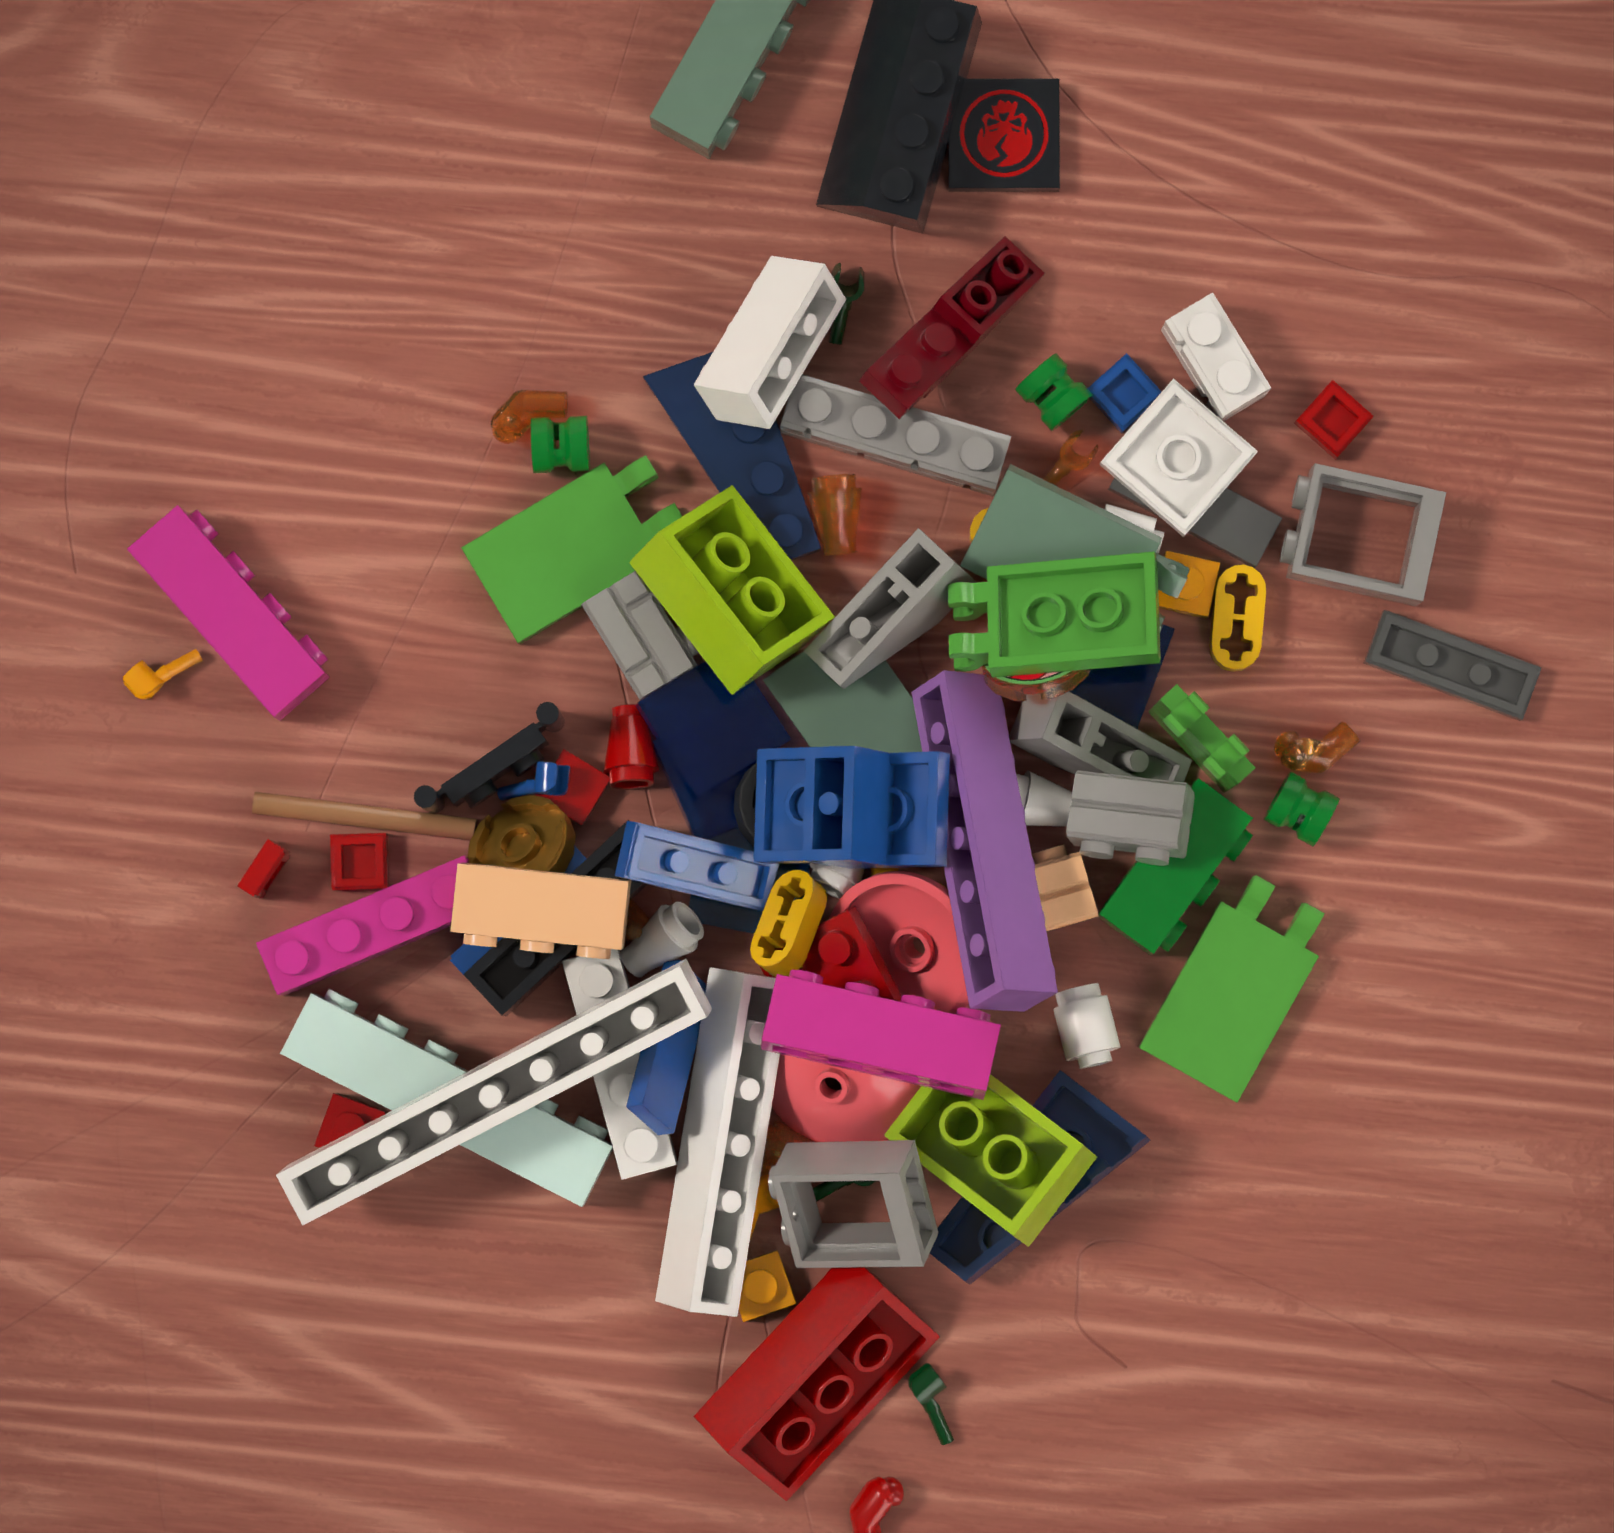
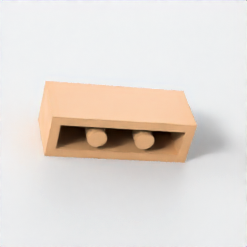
[450,862,631,959]

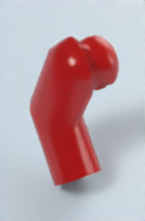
[849,1476,904,1533]

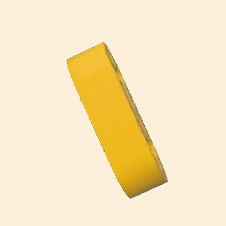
[1209,564,1266,672]
[750,870,827,977]

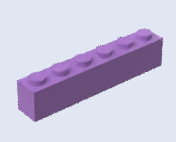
[911,670,1058,1012]

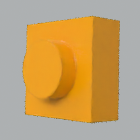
[1158,551,1220,619]
[739,1250,796,1322]

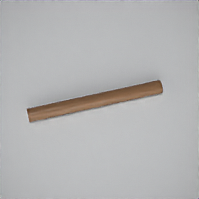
[252,792,477,840]

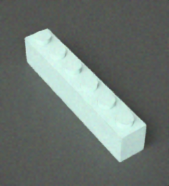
[280,989,613,1207]

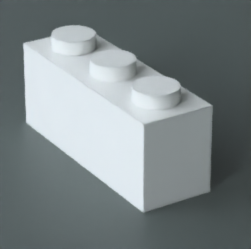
[694,256,846,429]

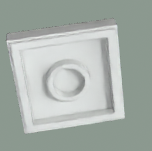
[1099,378,1258,537]

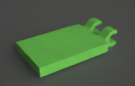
[461,455,682,645]
[948,551,1161,678]
[1148,684,1255,793]
[1138,875,1325,1103]

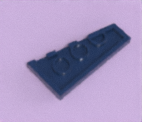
[643,351,821,561]
[930,1070,1151,1285]

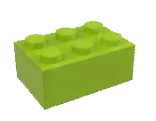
[629,485,835,695]
[884,1074,1097,1247]

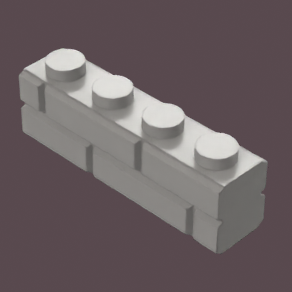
[780,374,1011,497]

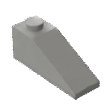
[804,528,977,689]
[1009,687,1192,782]

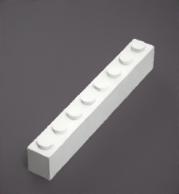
[276,959,712,1226]

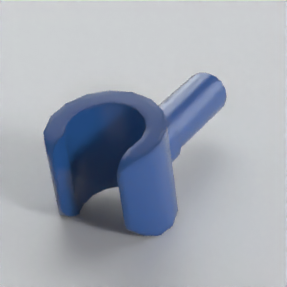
[497,762,570,801]

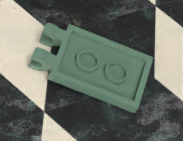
[960,464,1190,631]
[763,651,922,753]

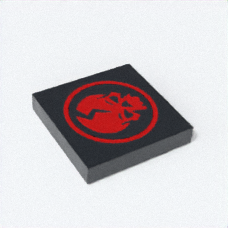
[948,79,1060,192]

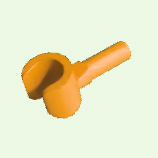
[123,649,203,700]

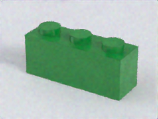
[1098,778,1253,955]

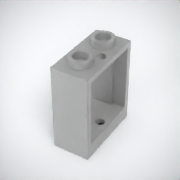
[1280,463,1447,606]
[768,1140,938,1268]

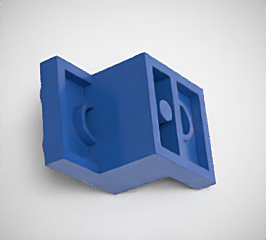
[754,746,950,869]

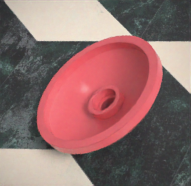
[829,871,969,1014]
[772,1054,921,1142]

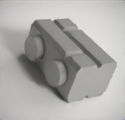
[581,571,699,703]
[1066,770,1195,866]

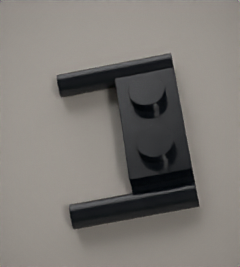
[414,702,565,814]

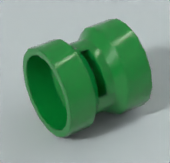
[1015,353,1093,432]
[531,416,590,473]
[1264,771,1340,847]

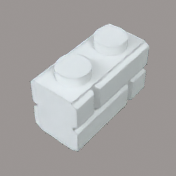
[1161,293,1271,422]

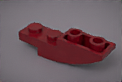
[859,236,1045,420]

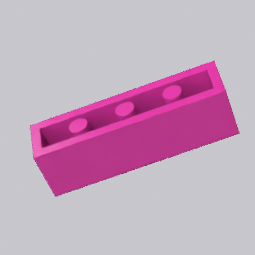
[127,505,330,721]
[256,855,469,996]
[761,970,1001,1100]

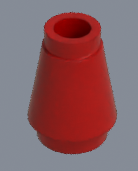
[604,704,659,790]

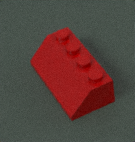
[693,1267,940,1501]

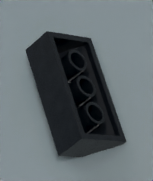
[816,0,982,233]

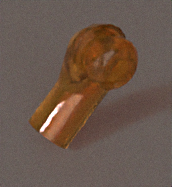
[491,390,568,444]
[1274,721,1360,773]

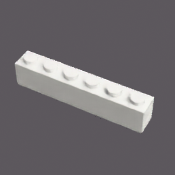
[655,967,780,1317]

